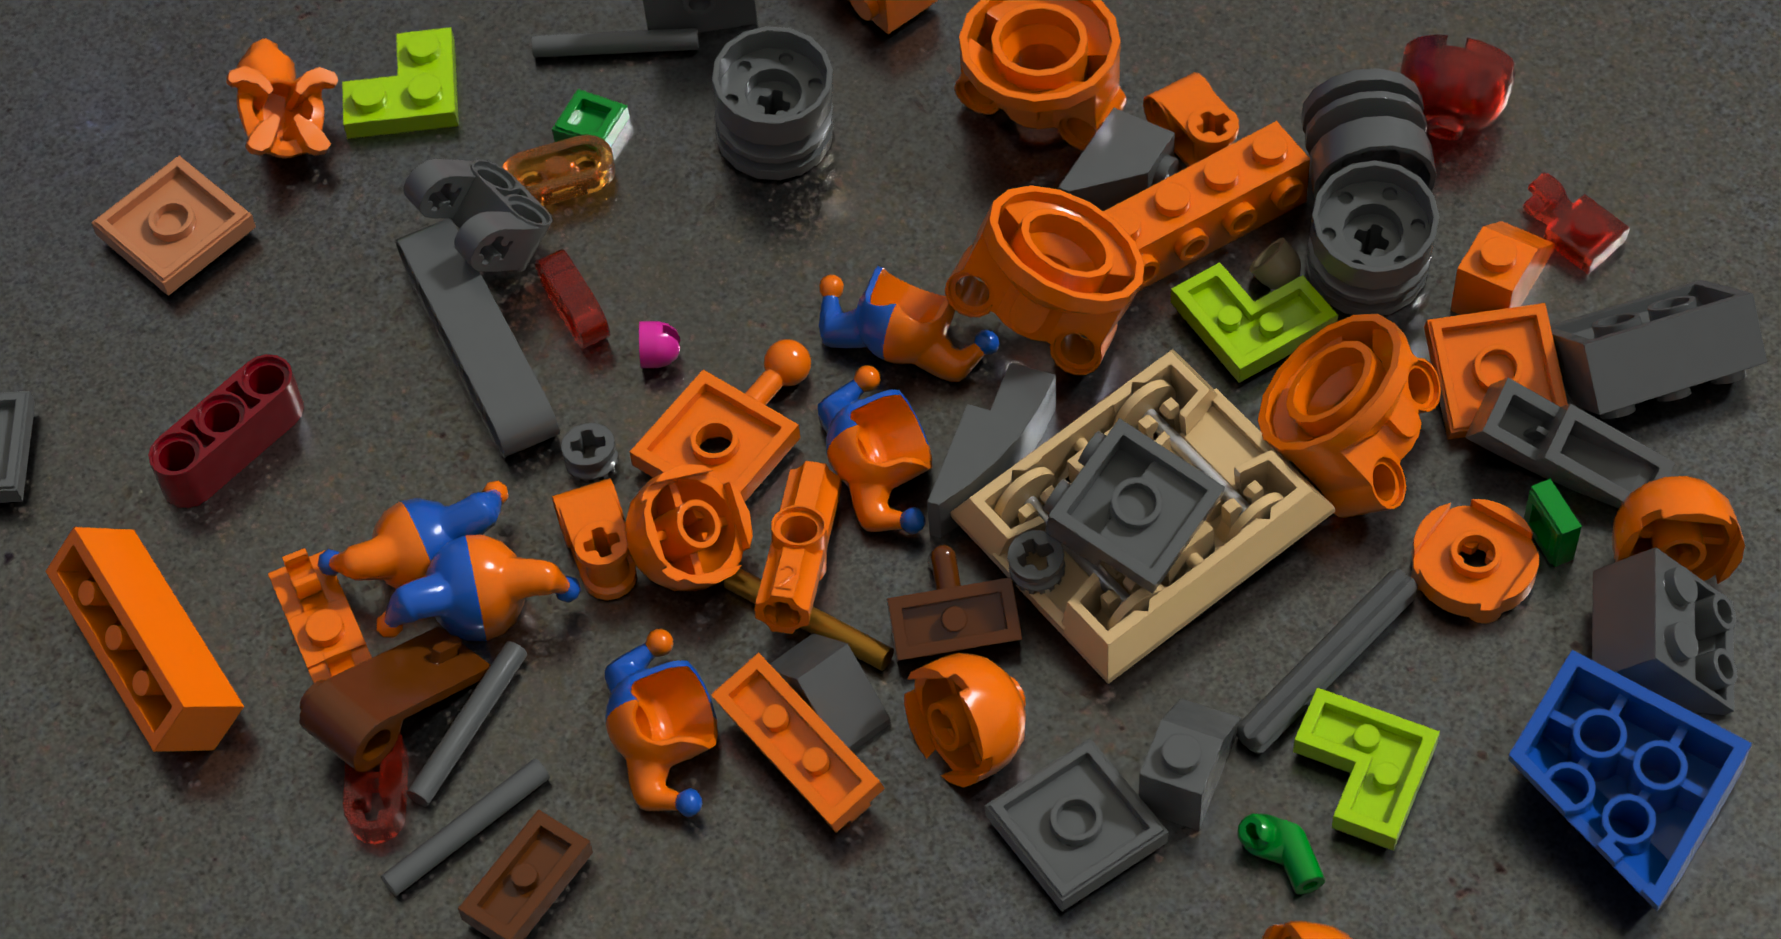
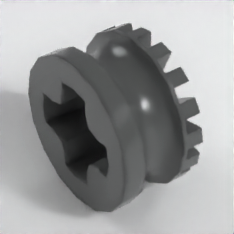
[561,423,618,483]
[1007,530,1066,594]

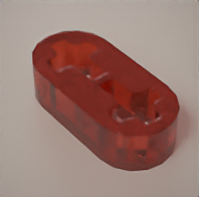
[535,249,610,349]
[343,733,409,844]

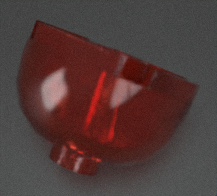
[1399,34,1516,140]

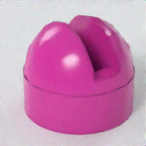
[639,321,680,369]

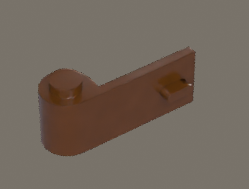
[299,626,491,772]

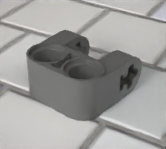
[403,159,552,272]

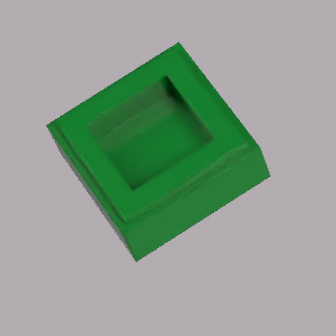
[552,89,630,158]
[1524,478,1582,567]

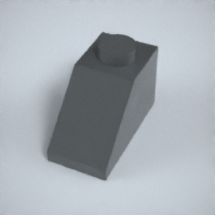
[1058,108,1179,211]
[1138,698,1241,831]

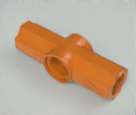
[755,461,842,634]

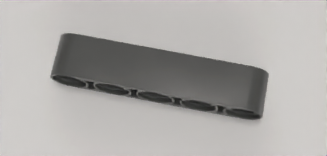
[395,218,560,458]

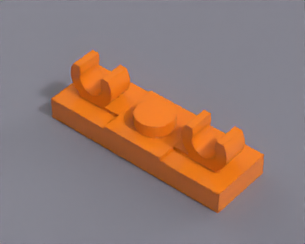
[268,548,372,683]
[711,652,885,832]

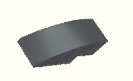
[927,363,1056,538]
[1465,378,1675,509]

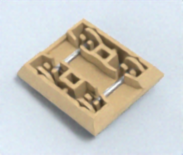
[950,349,1335,684]

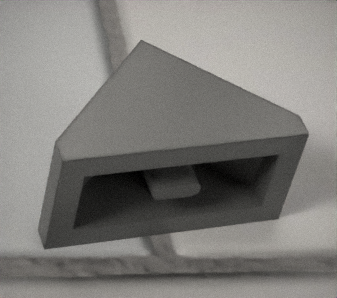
[770,633,891,751]

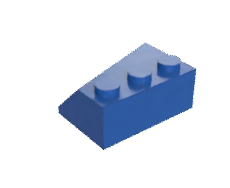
[1508,650,1752,911]

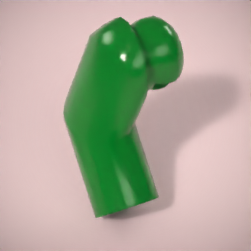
[1237,813,1326,894]

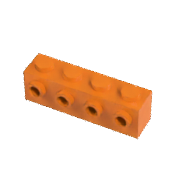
[1103,121,1310,291]
[45,527,244,752]

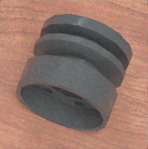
[712,26,834,180]
[1301,68,1436,199]
[1305,160,1440,316]

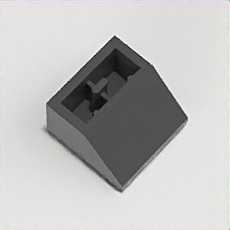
[1592,547,1737,715]

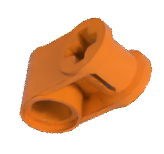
[1143,72,1239,167]
[552,478,637,600]

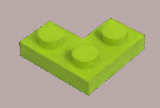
[342,27,458,139]
[1171,262,1338,383]
[1293,687,1440,851]

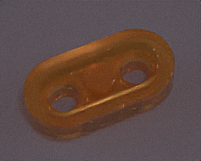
[502,135,615,207]

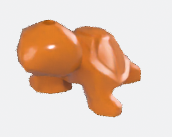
[226,38,338,158]

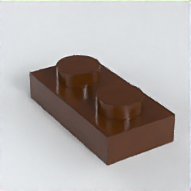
[458,809,593,939]

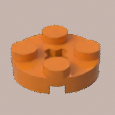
[1411,499,1539,623]

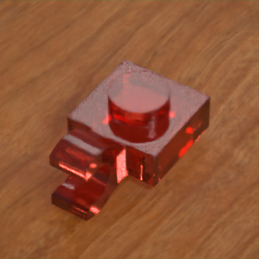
[1523,172,1630,274]

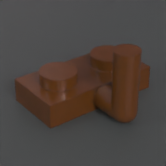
[886,545,1022,661]

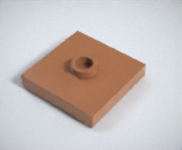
[91,156,256,296]

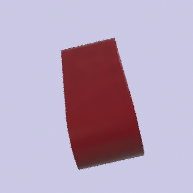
[148,354,304,508]

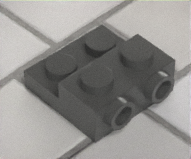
[1043,418,1225,594]

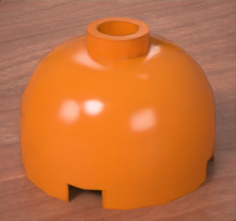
[625,464,753,591]
[1612,476,1745,584]
[904,653,1026,787]

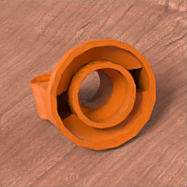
[954,0,1127,150]
[945,185,1145,375]
[1258,314,1441,518]

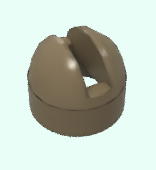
[1249,238,1301,290]

